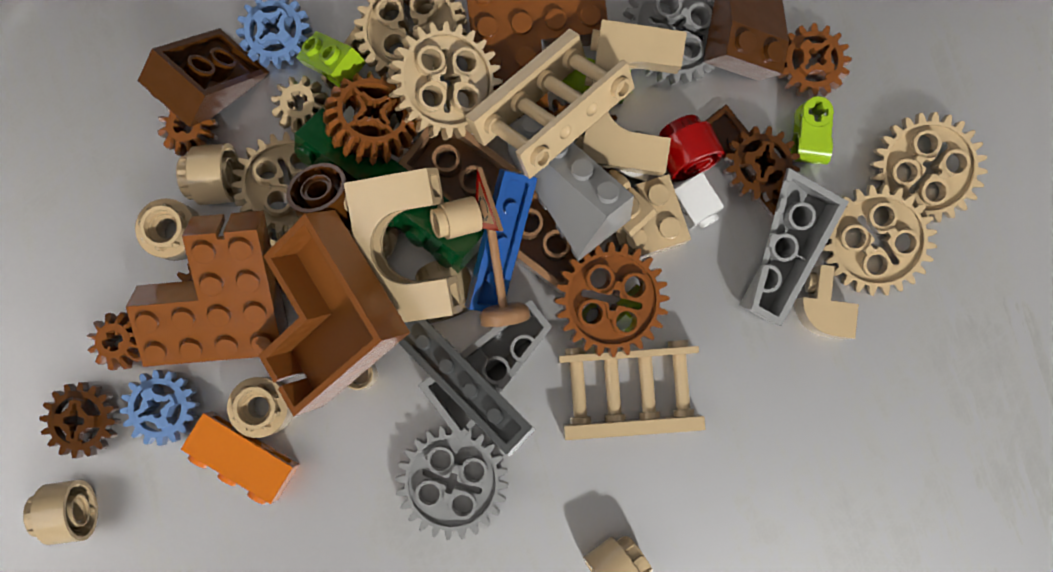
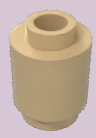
[430,196,483,239]

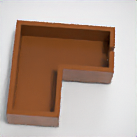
[467,0,608,119]
[126,210,288,367]
[258,210,410,417]

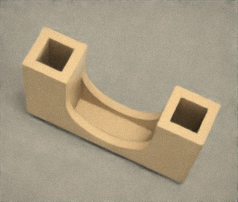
[576,19,687,177]
[344,168,463,323]

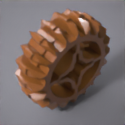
[323,71,418,166]

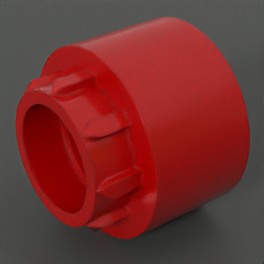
[659,114,725,182]

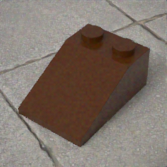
[703,0,789,81]
[137,28,269,127]

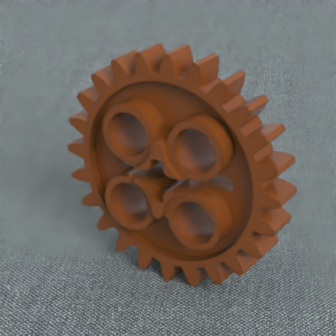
[553,242,670,358]

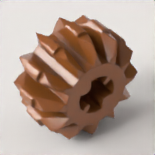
[157,107,219,157]
[87,312,141,370]

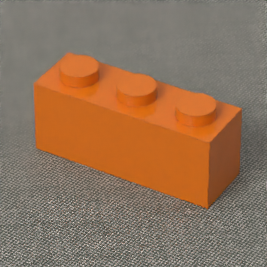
[181,411,300,505]

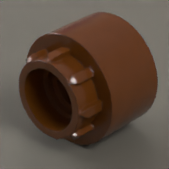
[286,163,351,228]

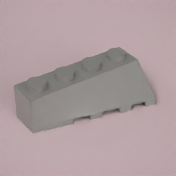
[508,114,634,261]
[739,168,849,326]
[418,299,552,442]

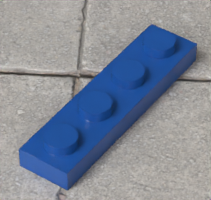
[465,168,538,312]

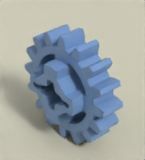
[236,0,313,69]
[120,370,200,446]

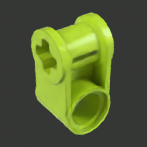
[790,96,834,165]

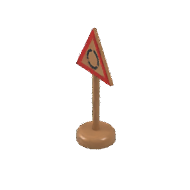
[476,166,531,327]

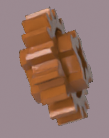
[777,23,852,99]

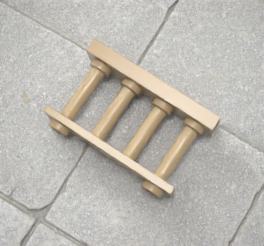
[465,29,635,179]
[558,340,706,440]

